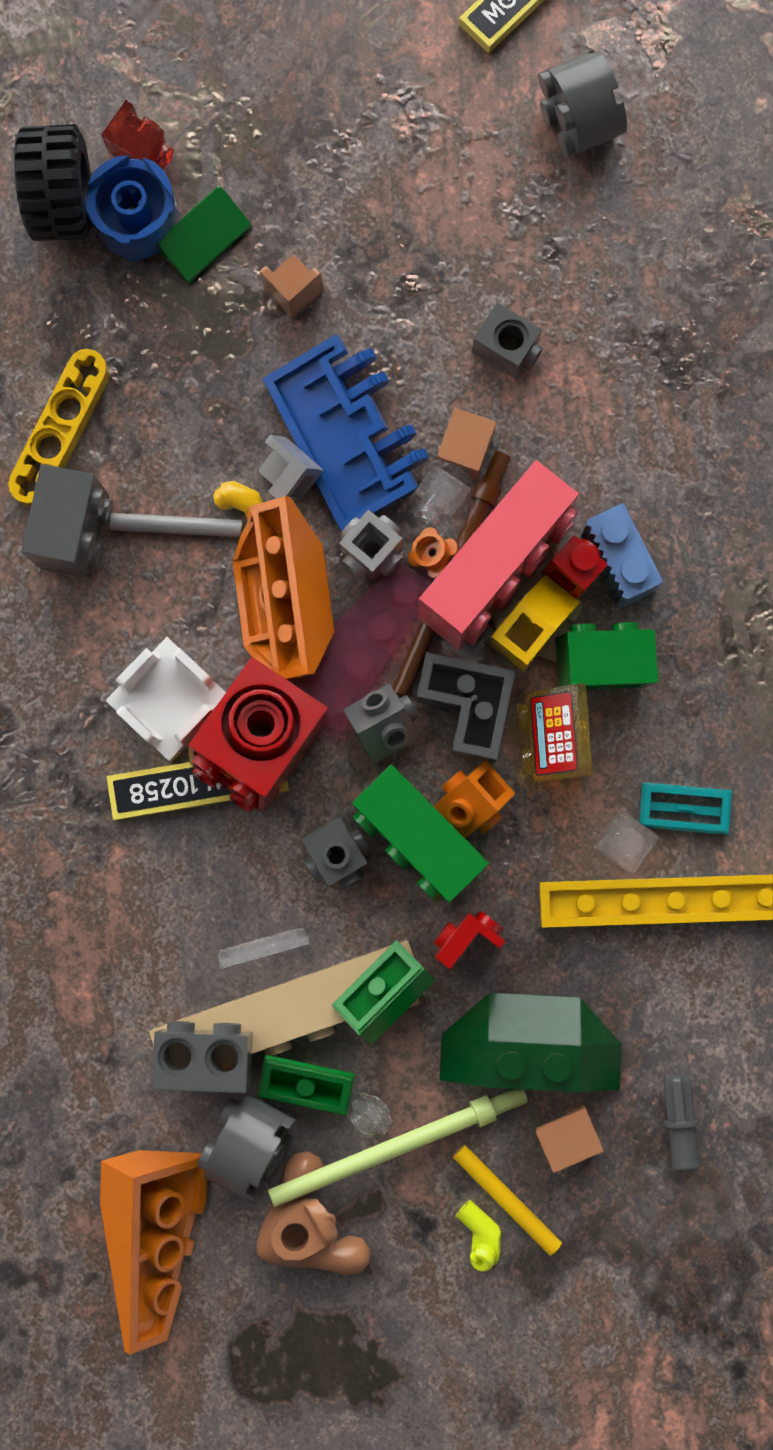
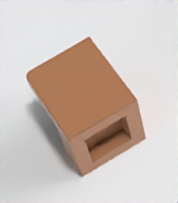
[259,254,324,319]
[438,407,496,480]
[536,1103,604,1173]

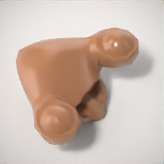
[257,1151,371,1276]

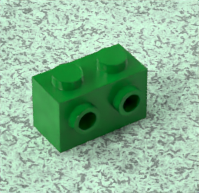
[555,622,658,691]

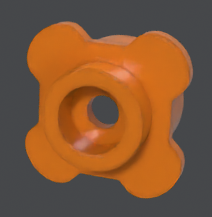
[408,527,459,579]

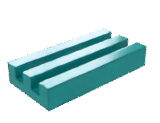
[637,782,732,835]

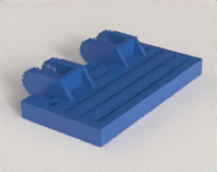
[262,334,429,531]

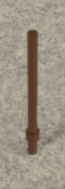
[392,451,511,697]

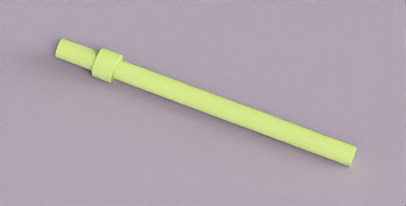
[268,1089,528,1207]

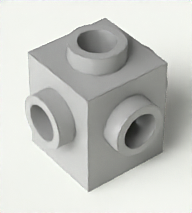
[339,509,404,582]

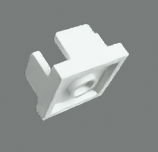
[106,637,226,762]

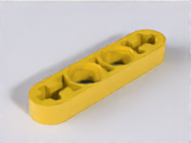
[8,349,110,508]

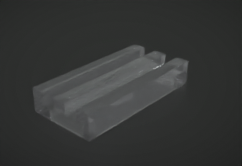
[217,926,311,969]

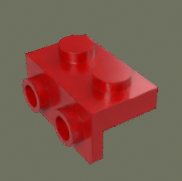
[433,911,506,969]

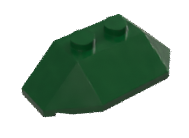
[439,992,622,1092]

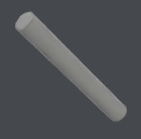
[110,513,243,538]

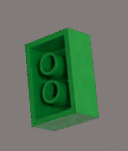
[352,764,489,903]

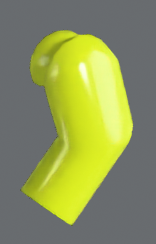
[455,1199,501,1272]

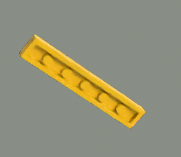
[539,874,773,928]

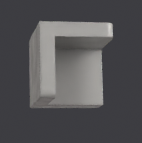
[259,434,324,504]

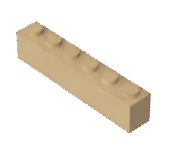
[149,939,426,1069]

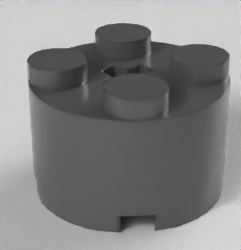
[537,50,627,158]
[197,1095,298,1205]

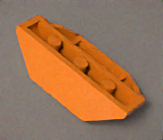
[233,496,335,680]

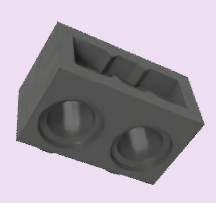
[152,1021,252,1093]

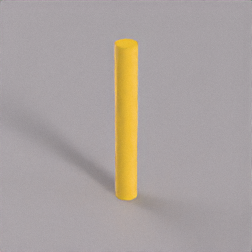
[452,1144,562,1256]

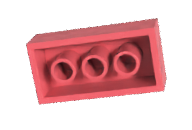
[418,460,579,651]

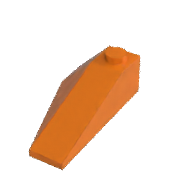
[100,1150,207,1355]

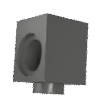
[472,303,543,379]

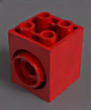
[188,657,328,814]

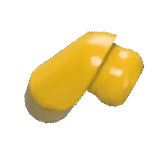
[213,481,263,521]

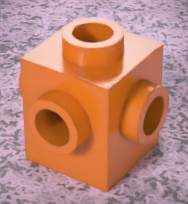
[434,760,515,838]

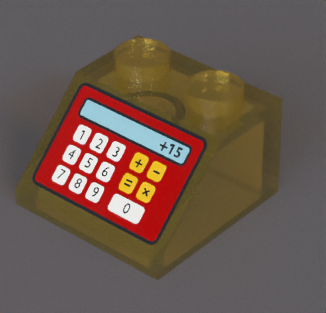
[517,683,593,785]

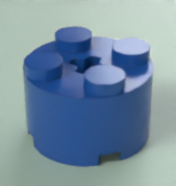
[85,156,180,262]

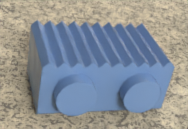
[581,503,664,608]

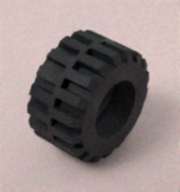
[14,124,92,241]

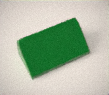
[157,186,252,284]
[332,940,435,1044]
[258,1055,355,1116]

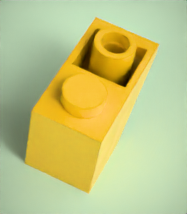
[489,575,580,672]

